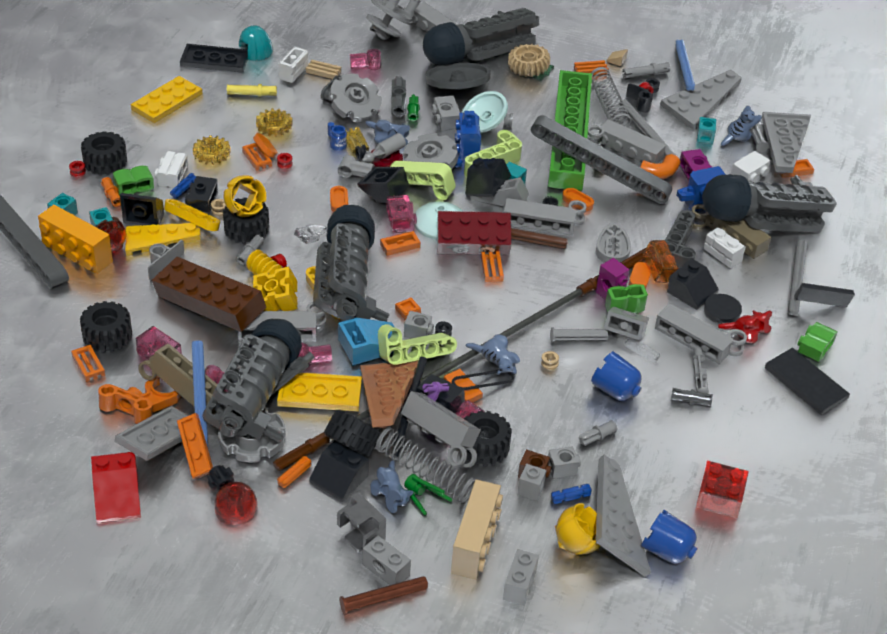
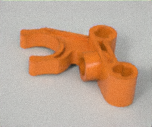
[98,376,182,424]

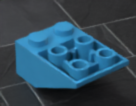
[338,318,394,365]

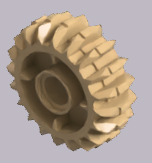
[508,44,550,77]

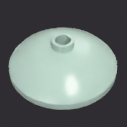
[462,91,508,133]
[414,201,463,239]

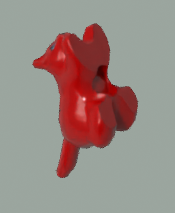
[718,310,772,344]

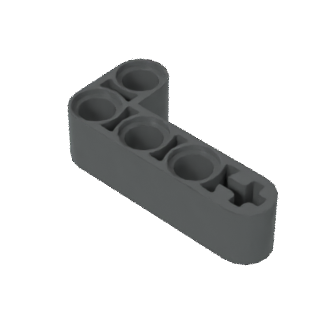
[659,210,696,269]

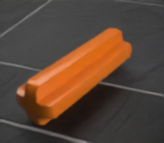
[277,456,312,488]

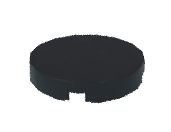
[704,294,742,324]

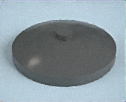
[426,63,491,90]

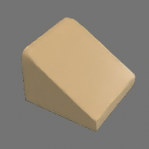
[606,49,628,66]

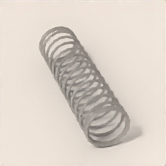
[591,67,631,128]
[375,427,476,503]

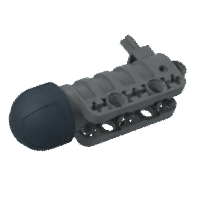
[423,8,539,66]
[702,174,837,233]
[313,205,390,322]
[202,318,302,442]

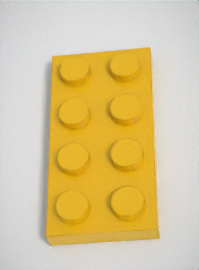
[130,76,203,123]
[277,373,362,412]

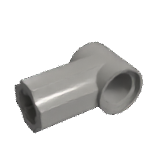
[337,155,374,178]

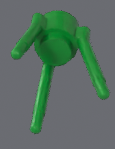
[404,474,452,516]

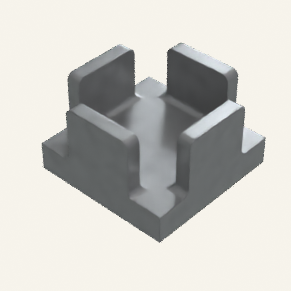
[337,492,386,552]

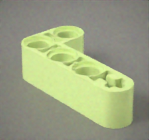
[464,130,522,176]
[390,161,456,201]
[378,324,457,365]

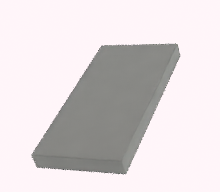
[114,406,188,461]

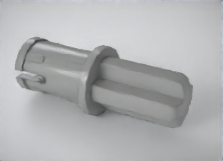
[236,235,264,266]
[578,420,618,446]

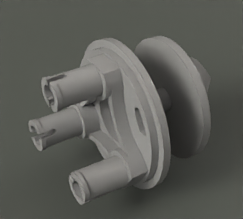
[366,0,421,40]

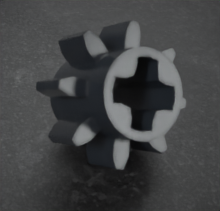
[207,465,234,492]

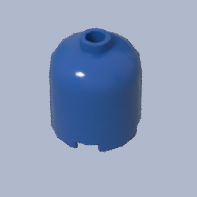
[591,351,642,401]
[641,510,698,564]

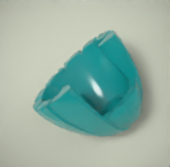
[239,25,273,61]

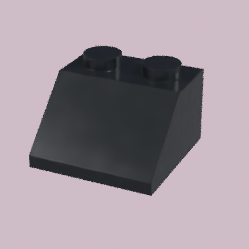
[465,158,511,197]
[357,167,409,204]
[120,193,164,225]
[667,258,719,310]
[309,440,369,502]

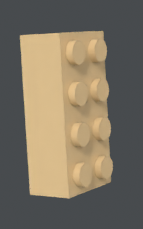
[451,479,503,580]

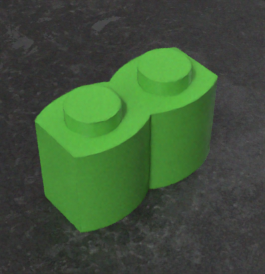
[113,165,154,195]
[605,284,648,313]
[797,322,838,362]

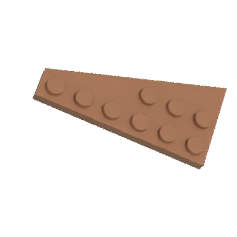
[360,360,419,428]

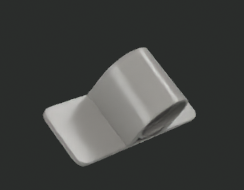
[148,240,184,280]

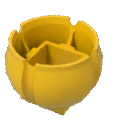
[223,175,266,217]
[555,503,600,555]

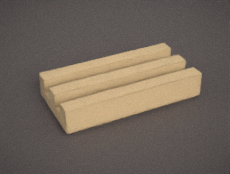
[306,60,341,79]

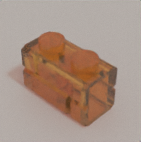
[642,240,678,283]

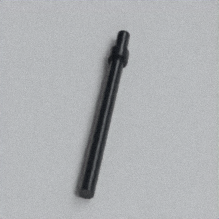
[390,356,427,459]

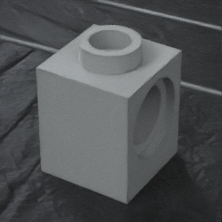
[404,311,434,339]
[548,446,581,479]
[517,464,546,501]

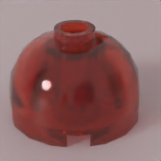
[95,217,127,252]
[214,481,258,526]

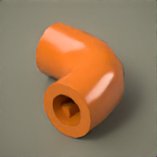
[640,154,680,180]

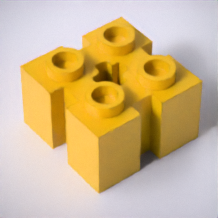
[253,266,298,311]

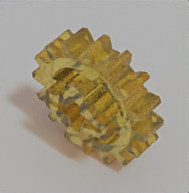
[256,108,293,137]
[193,135,231,165]

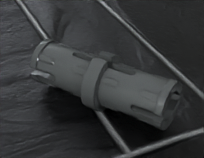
[671,388,713,407]

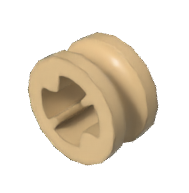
[211,199,226,216]
[541,351,559,370]

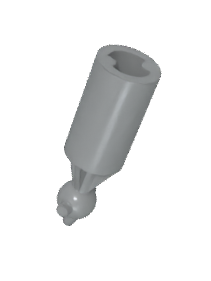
[362,133,406,164]

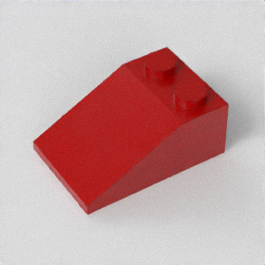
[91,452,141,523]

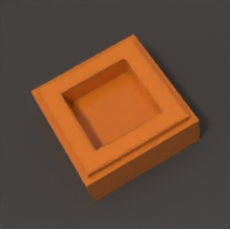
[395,298,421,320]

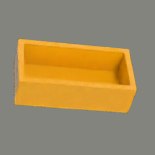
[38,205,113,274]

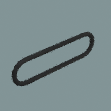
[452,370,514,390]

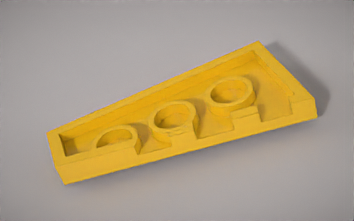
[125,223,201,256]

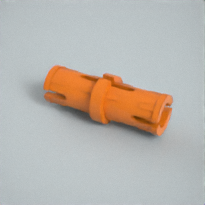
[100,177,121,207]

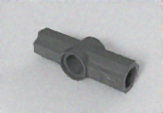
[391,76,406,117]

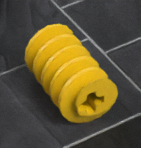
[246,249,282,275]

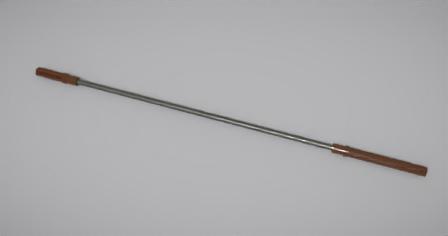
[273,244,658,471]

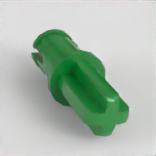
[407,94,420,122]

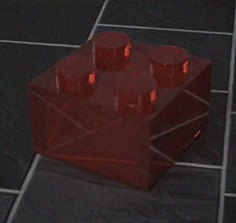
[696,460,749,518]

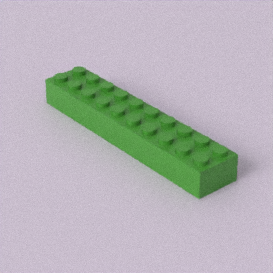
[548,70,592,191]

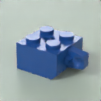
[455,111,481,161]
[676,166,726,211]

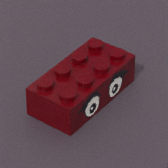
[437,211,511,255]

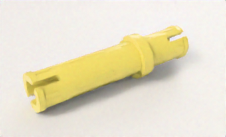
[227,84,277,97]

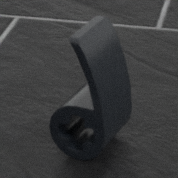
[626,83,653,112]

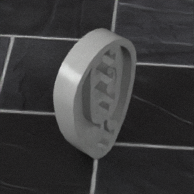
[596,224,631,262]

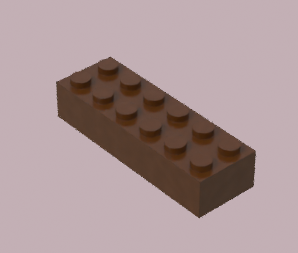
[152,257,266,332]

